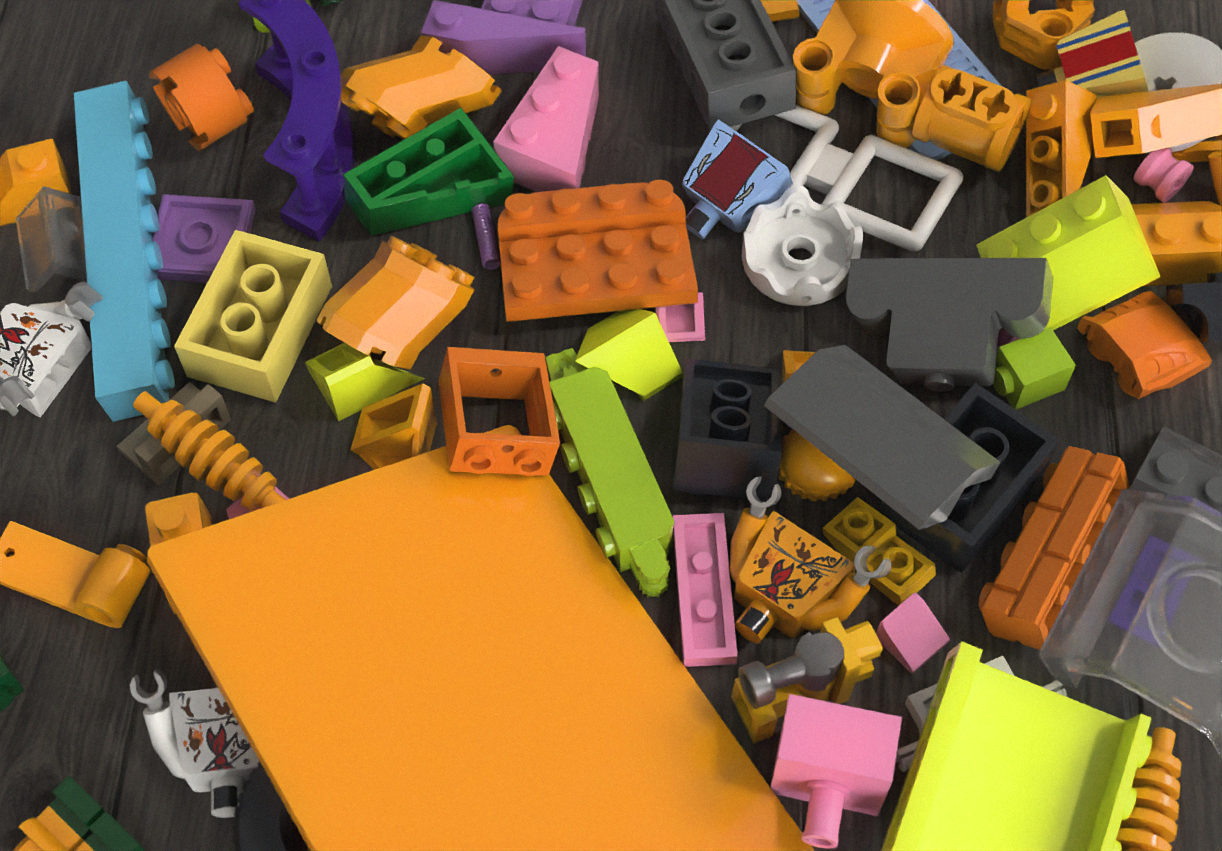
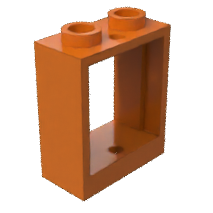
[438,347,560,476]

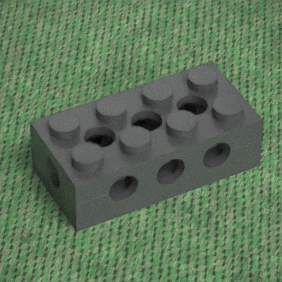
[655,0,796,132]

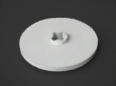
[1135,33,1222,154]

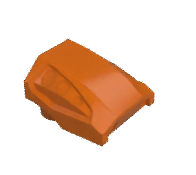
[1077,291,1212,400]

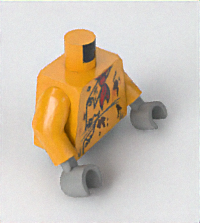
[729,477,891,644]

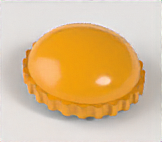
[778,429,856,501]

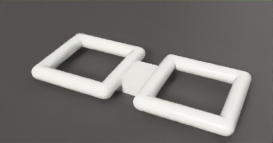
[730,104,963,252]

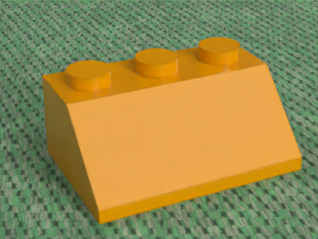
[1131,201,1222,286]

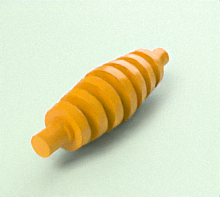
[133,391,286,512]
[1116,727,1181,851]

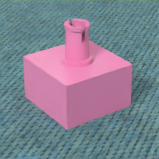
[770,694,902,848]

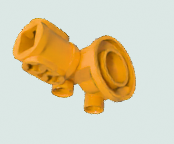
[793,0,1031,172]

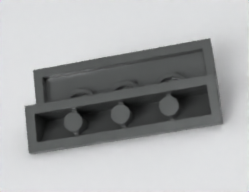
[764,345,1001,530]

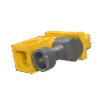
[731,617,883,743]

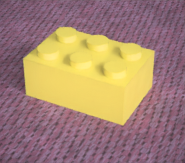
[174,230,332,403]

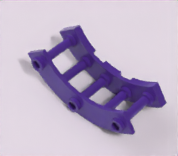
[239,0,355,242]

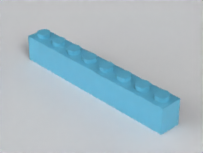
[74,81,175,422]

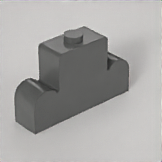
[846,258,1053,392]

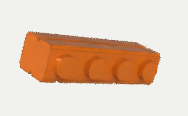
[979,446,1130,651]

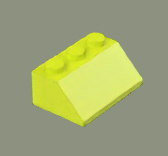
[976,175,1161,330]

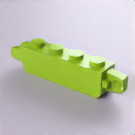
[545,348,674,598]

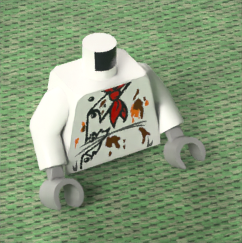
[0,282,103,418]
[130,669,259,818]

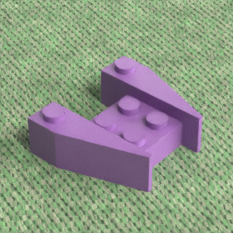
[421,0,586,75]

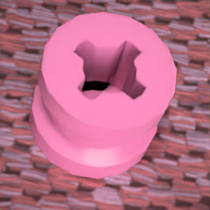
[1133,147,1193,203]

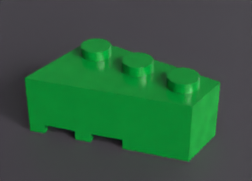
[343,108,514,236]

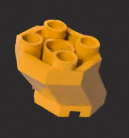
[341,35,502,140]
[316,236,475,370]

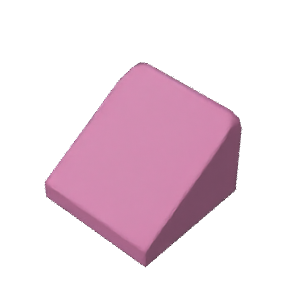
[654,293,705,342]
[876,592,950,674]

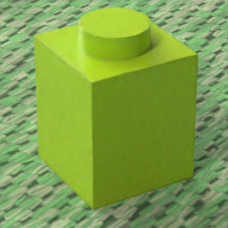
[993,327,1076,410]

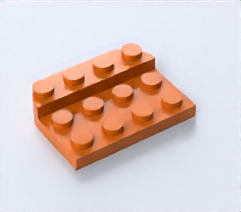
[498,180,698,322]

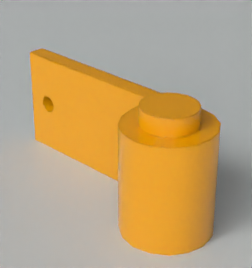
[0,521,151,628]

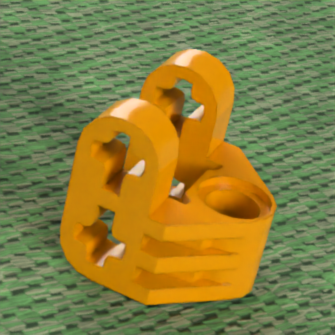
[992,0,1095,70]

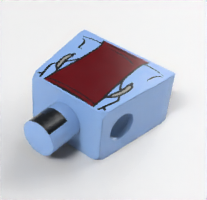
[682,119,793,239]

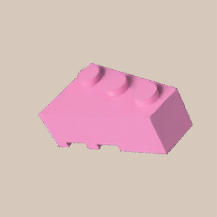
[493,46,599,192]

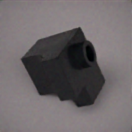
[1166,272,1222,342]

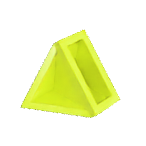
[575,309,683,401]
[304,343,425,421]

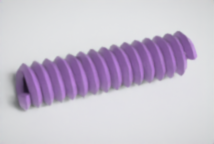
[472,203,501,269]

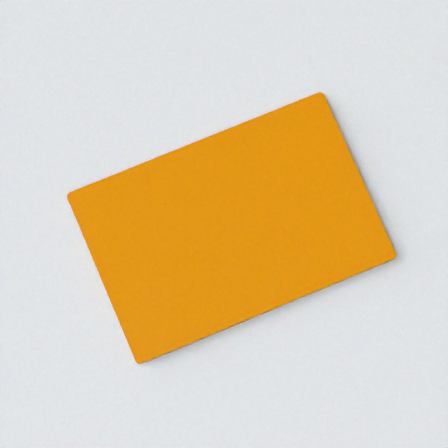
[147,425,815,851]

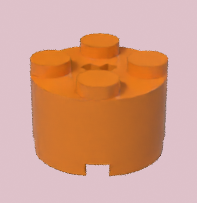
[149,44,254,151]

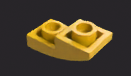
[822,497,936,606]

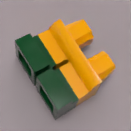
[13,775,145,851]

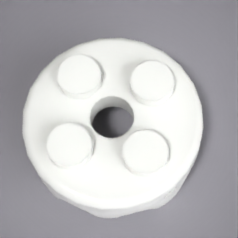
[742,186,863,306]

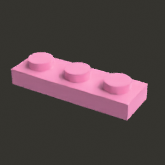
[673,513,738,667]

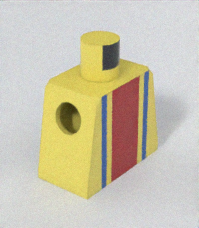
[1036,10,1148,100]

